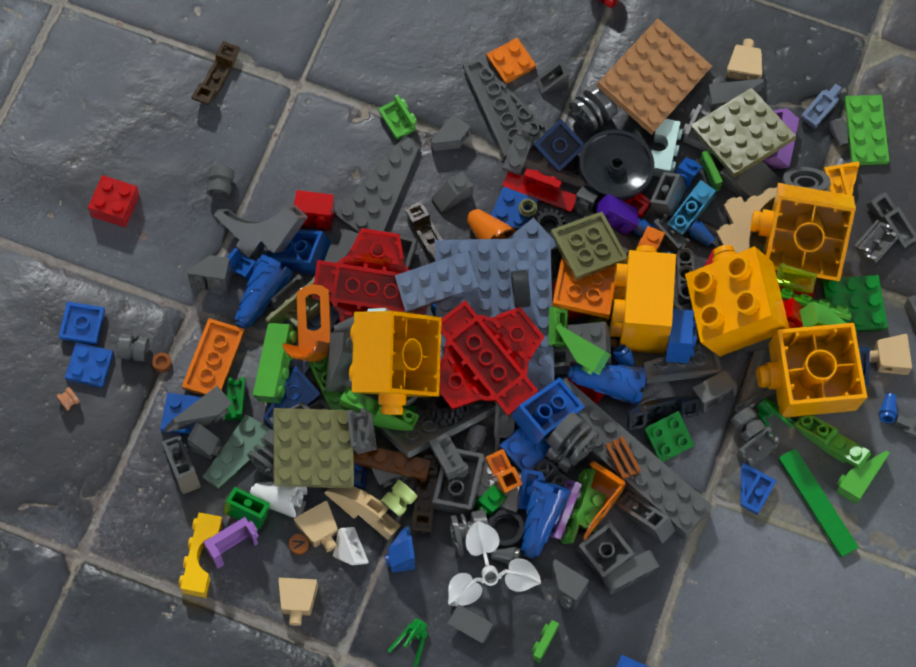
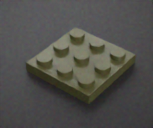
[550,212,628,280]

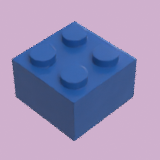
[665,309,697,364]

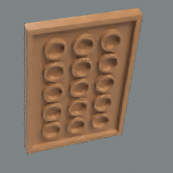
[596,18,712,135]

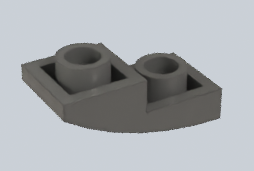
[532,457,571,487]

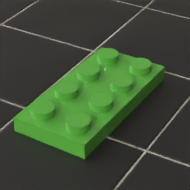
[844,95,889,165]

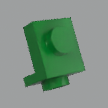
[475,485,507,520]

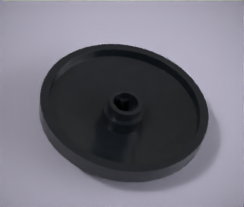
[579,130,655,200]

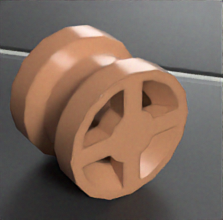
[56,387,80,411]

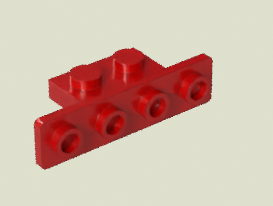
[502,169,576,213]

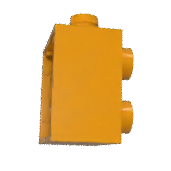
[750,183,856,281]
[610,245,676,355]
[685,245,789,357]
[349,311,442,415]
[756,323,867,417]

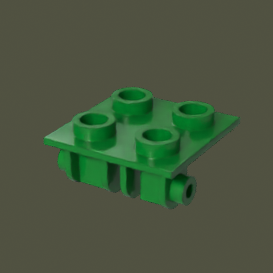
[644,411,695,462]

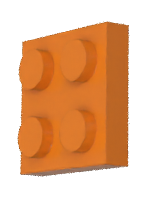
[486,38,536,85]

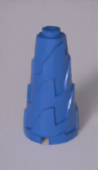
[234,255,293,329]
[568,363,646,405]
[521,479,572,559]

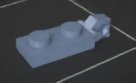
[800,84,841,129]

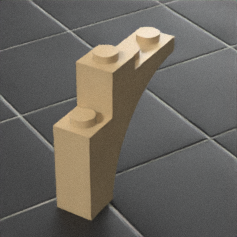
[717,187,777,253]

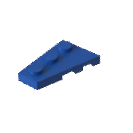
[263,366,321,428]

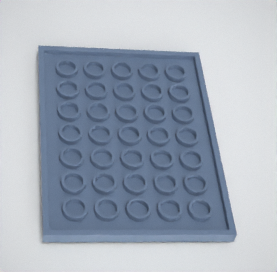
[435,238,554,391]

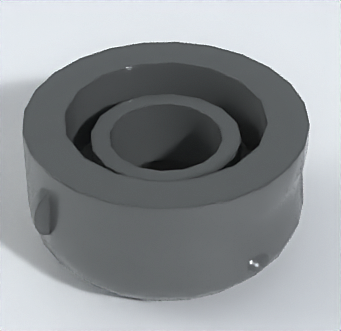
[783,167,831,192]

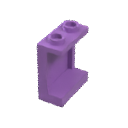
[204,517,259,569]

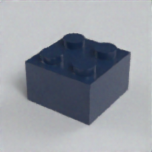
[533,119,585,172]

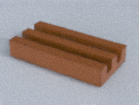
[605,436,641,480]

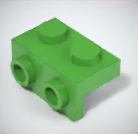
[378,94,417,141]

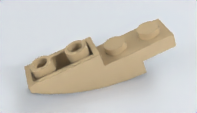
[324,487,401,540]

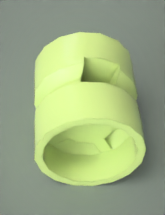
[381,480,418,517]

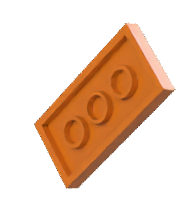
[182,318,245,396]

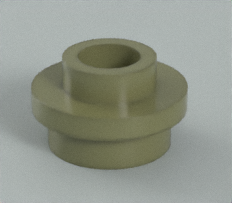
[518,199,537,217]

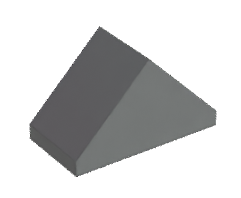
[536,59,570,95]

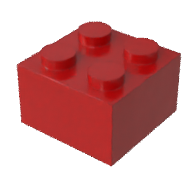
[88,175,140,228]
[294,190,335,232]

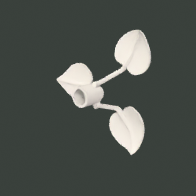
[448,521,541,606]

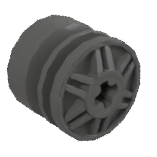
[569,83,618,133]
[547,412,600,465]
[247,429,273,480]
[450,509,488,557]

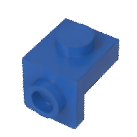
[675,157,702,189]
[227,248,256,280]

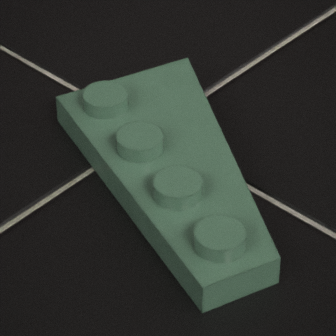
[202,415,270,490]

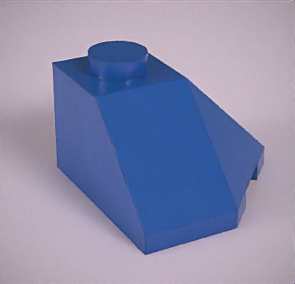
[385,526,415,572]

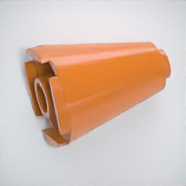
[467,209,516,239]

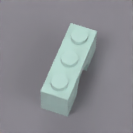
[651,119,682,177]

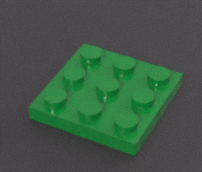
[821,275,888,333]

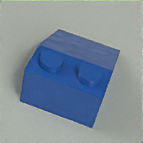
[265,230,333,275]
[511,377,584,446]

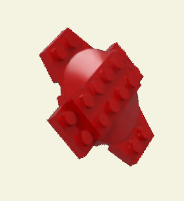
[312,228,427,322]
[439,300,544,416]

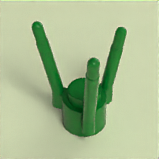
[757,398,796,438]
[387,618,428,667]

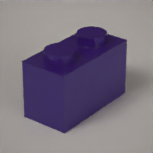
[596,194,639,235]

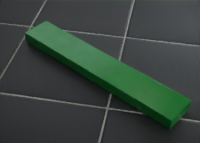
[778,448,859,558]

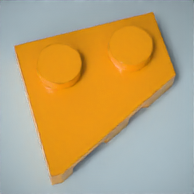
[823,161,860,196]

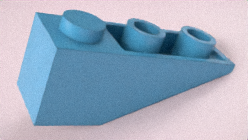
[667,180,716,235]

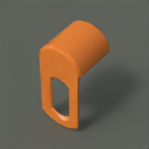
[282,284,331,362]
[583,461,626,541]

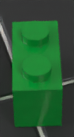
[223,487,270,530]

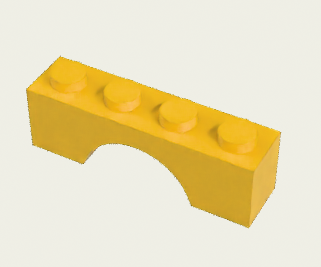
[179,513,224,598]

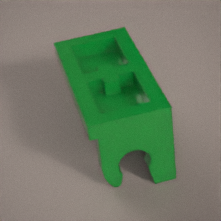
[224,377,247,421]

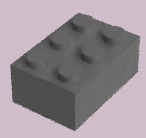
[433,449,485,516]

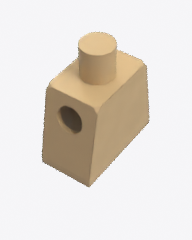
[725,39,762,81]
[870,334,912,375]
[294,500,338,552]
[279,578,318,626]

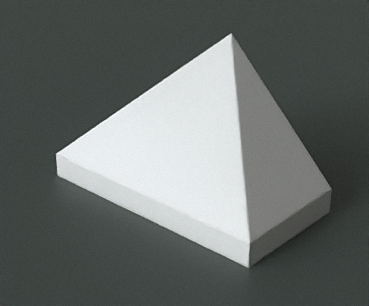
[333,527,369,565]

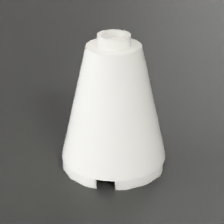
[250,481,307,518]

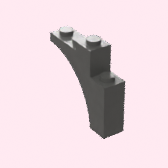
[214,205,307,258]

